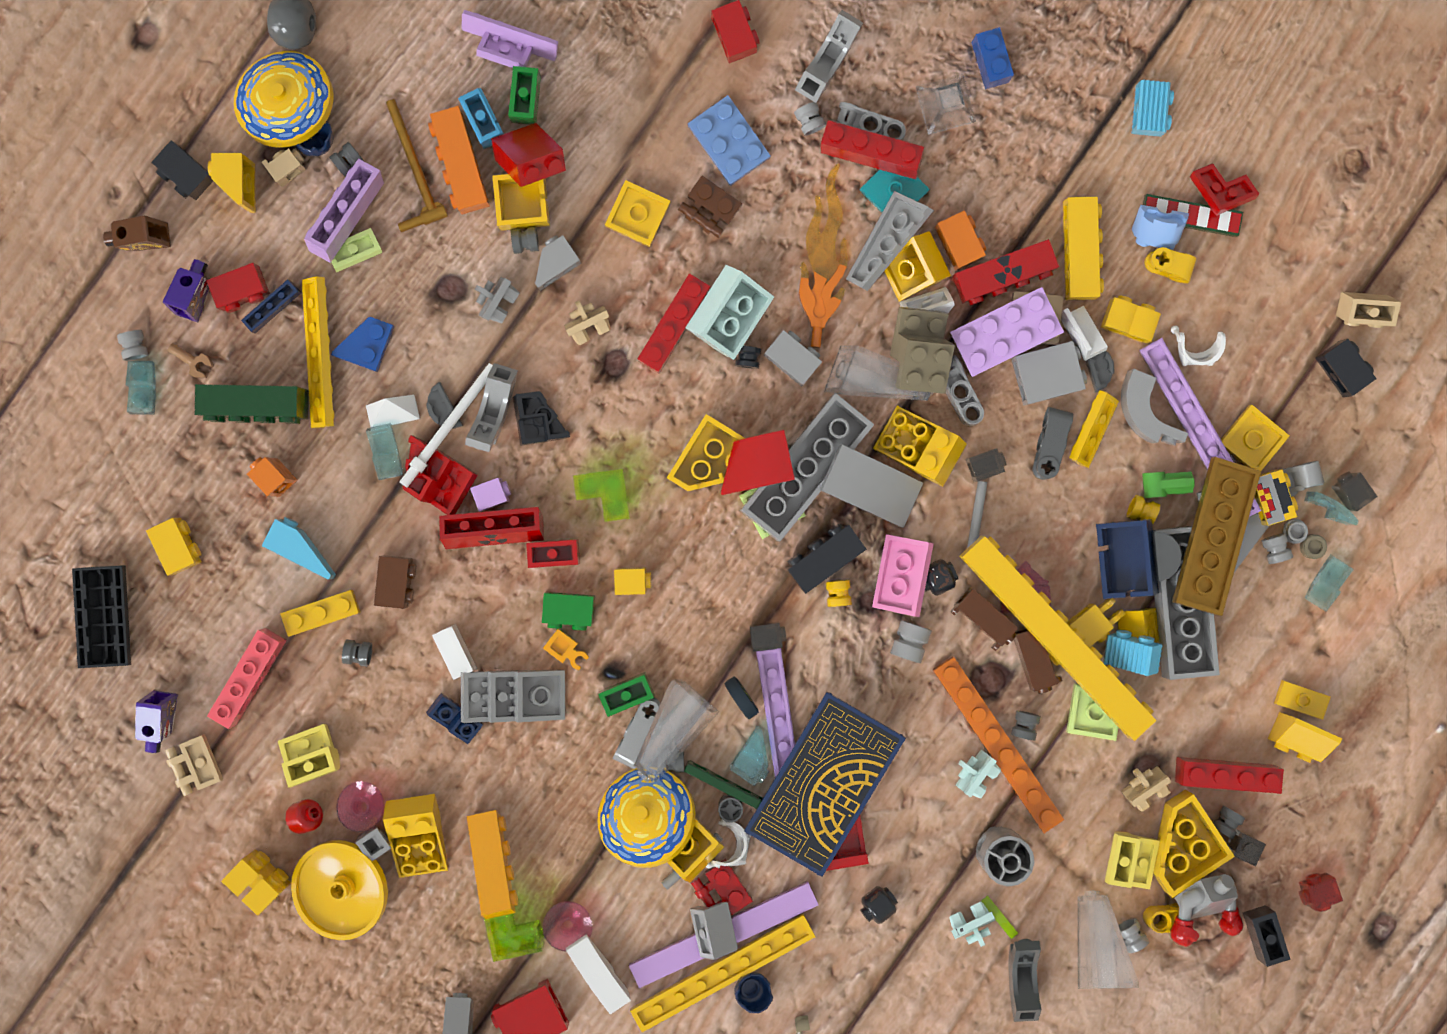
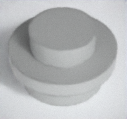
[1282,519,1308,544]

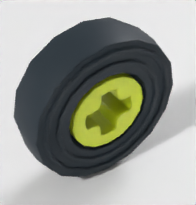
[724,676,759,719]

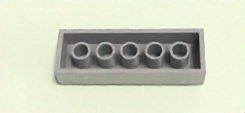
[739,393,874,542]
[1153,526,1220,680]

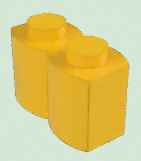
[1101,295,1161,343]

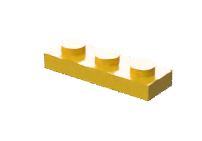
[1069,390,1119,468]
[280,589,361,637]

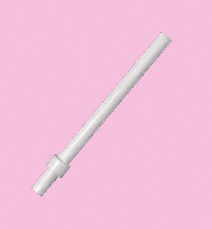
[399,363,493,488]

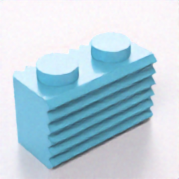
[1131,80,1174,137]
[1103,630,1163,676]

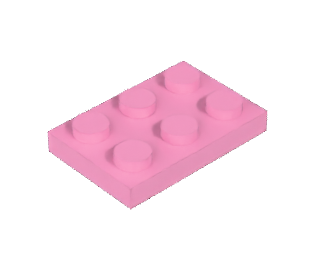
[872,534,934,617]

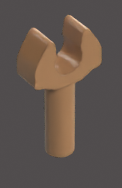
[167,343,214,378]

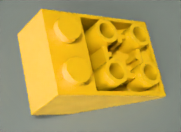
[873,406,967,487]
[383,794,448,878]

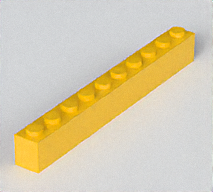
[959,536,1157,741]

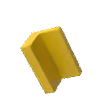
[1118,608,1159,643]

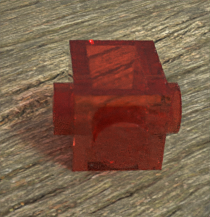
[1299,873,1343,912]

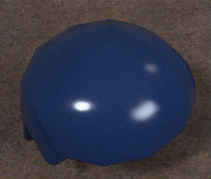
[296,121,334,156]
[734,972,773,1014]

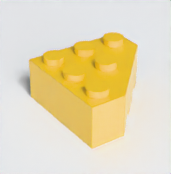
[667,414,745,491]
[1153,789,1235,898]

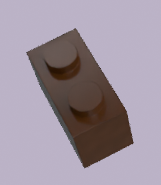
[374,555,416,609]

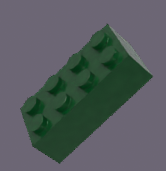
[194,384,309,424]

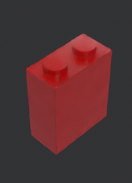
[491,123,566,187]

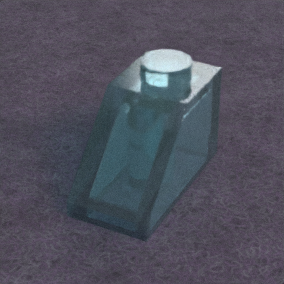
[729,725,769,786]

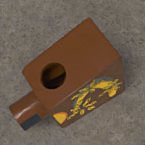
[103,215,171,251]

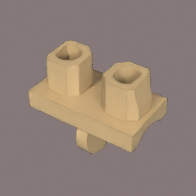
[564,301,611,345]
[1121,766,1171,811]

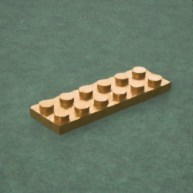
[1172,457,1261,616]

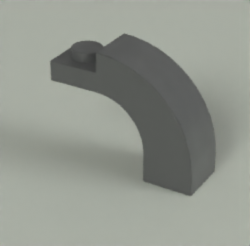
[1008,939,1042,1022]

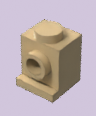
[262,148,306,187]

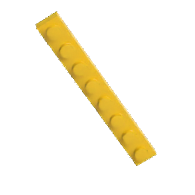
[630,913,816,1033]

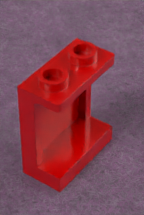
[826,815,869,871]
[491,978,569,1034]

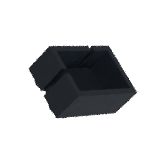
[786,524,867,594]

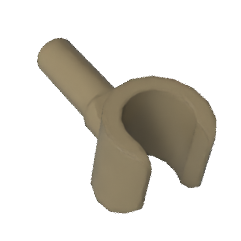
[795,1015,810,1034]

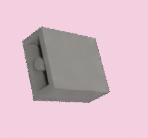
[1011,341,1087,406]

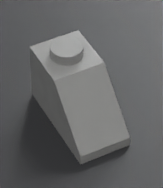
[535,235,581,291]

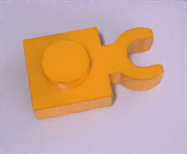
[543,629,589,670]

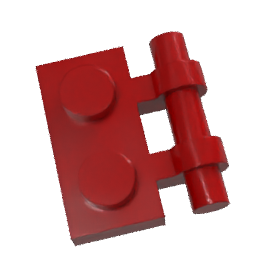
[691,858,753,915]

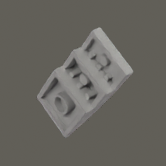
[820,444,923,528]
[461,670,565,723]

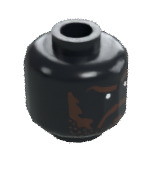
[925,559,959,596]
[860,886,898,924]

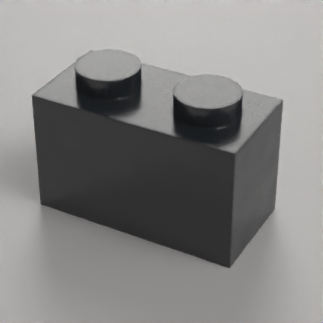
[151,140,213,200]
[1315,339,1377,398]
[1242,905,1291,967]

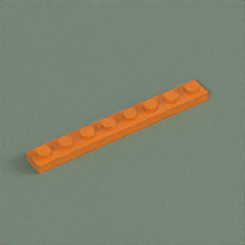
[933,656,1064,834]

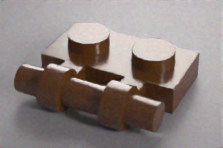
[678,175,742,238]

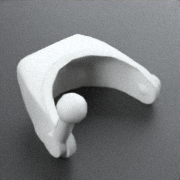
[1171,325,1226,366]
[706,819,751,869]

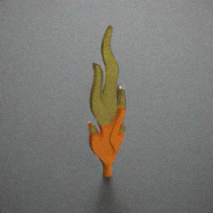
[799,163,848,348]

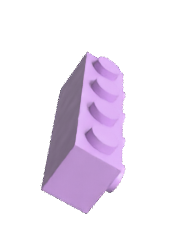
[304,159,384,263]

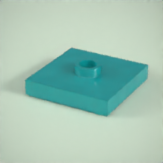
[860,170,930,213]

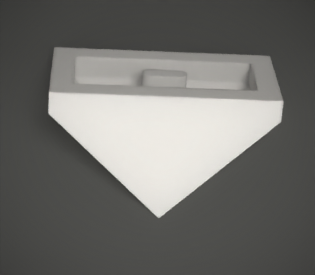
[899,287,955,313]
[366,395,420,430]

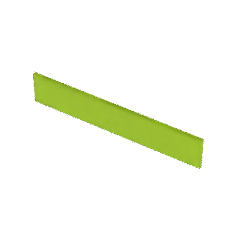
[981,895,1018,939]

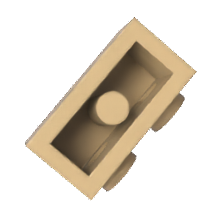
[1336,292,1401,328]

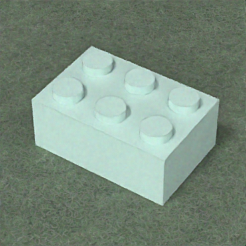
[685,265,774,360]

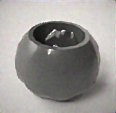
[267,0,317,50]

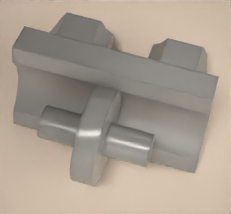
[475,277,520,323]

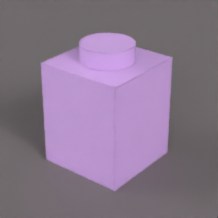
[470,478,511,512]

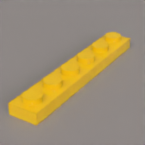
[302,276,334,428]

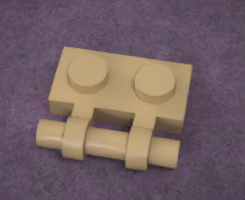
[165,734,224,796]

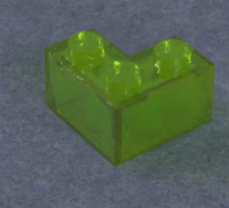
[573,469,631,522]
[484,913,545,962]

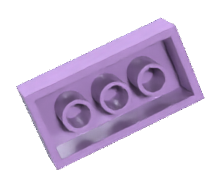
[950,287,1064,377]

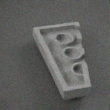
[846,191,934,291]

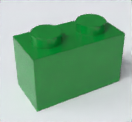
[508,66,541,125]
[542,592,595,630]
[598,672,655,717]

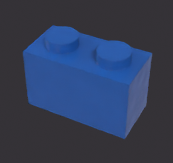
[971,27,1014,90]

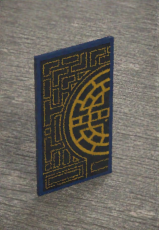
[744,692,906,877]

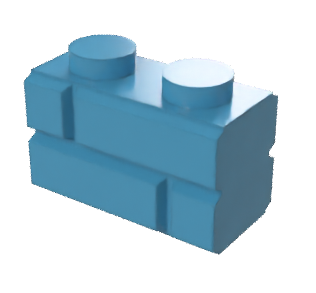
[458,87,504,149]

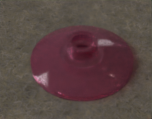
[336,782,384,832]
[543,902,592,952]

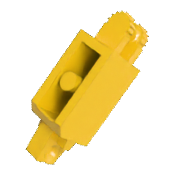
[1047,598,1126,666]

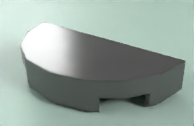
[1086,351,1114,393]
[426,382,463,429]
[1152,532,1182,582]

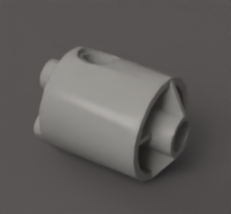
[976,826,1034,886]

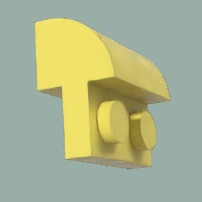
[278,724,340,788]
[1105,831,1160,889]

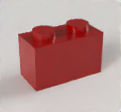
[711,0,760,64]
[206,263,270,313]
[526,539,580,568]

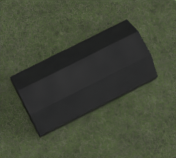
[72,565,131,668]

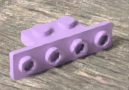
[462,10,558,68]

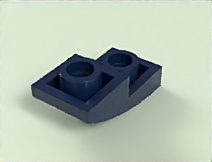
[426,693,483,744]

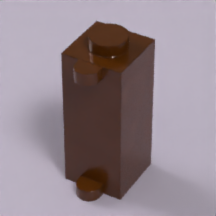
[951,588,1018,651]
[1014,628,1063,694]

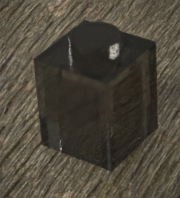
[965,448,1007,482]
[1332,471,1378,511]
[749,622,787,652]
[1227,829,1266,867]

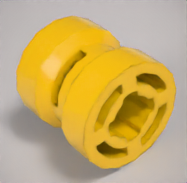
[1126,495,1160,524]
[825,580,852,607]

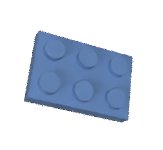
[688,95,771,186]

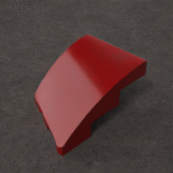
[721,430,795,495]
[403,435,478,515]

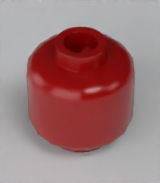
[285,799,323,834]

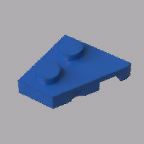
[331,316,394,372]

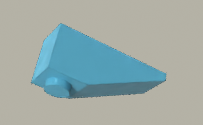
[262,517,336,580]

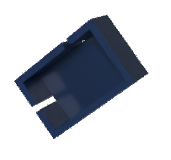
[1096,519,1159,599]

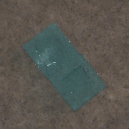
[366,423,403,480]
[1304,492,1358,525]
[1305,554,1354,612]

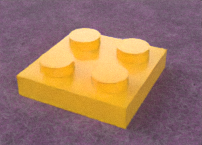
[605,180,671,247]
[1221,405,1290,471]

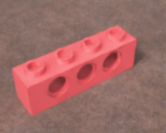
[207,628,287,729]

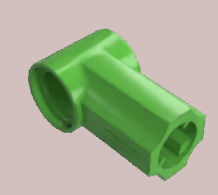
[1142,472,1195,498]

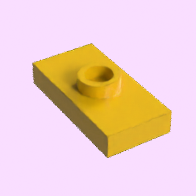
[1274,680,1331,720]

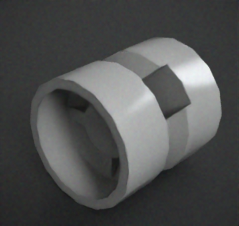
[890,620,932,663]

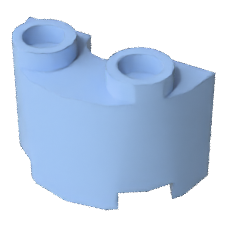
[1132,205,1189,250]

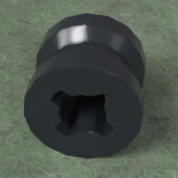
[735,346,761,369]

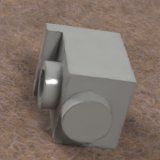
[356,825,391,861]

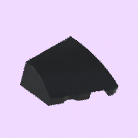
[513,391,570,446]

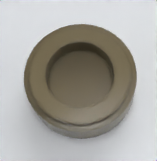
[1300,534,1327,559]

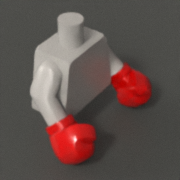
[1170,874,1244,947]

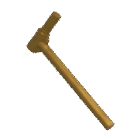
[386,99,448,233]

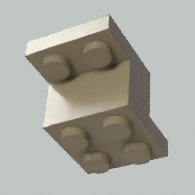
[890,307,955,394]

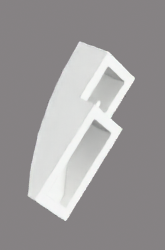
[566,934,631,1014]

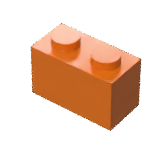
[934,210,986,272]
[247,457,298,497]

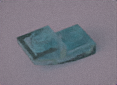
[126,361,156,415]

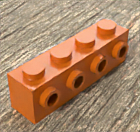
[428,105,490,214]

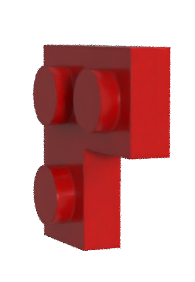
[1190,163,1259,216]

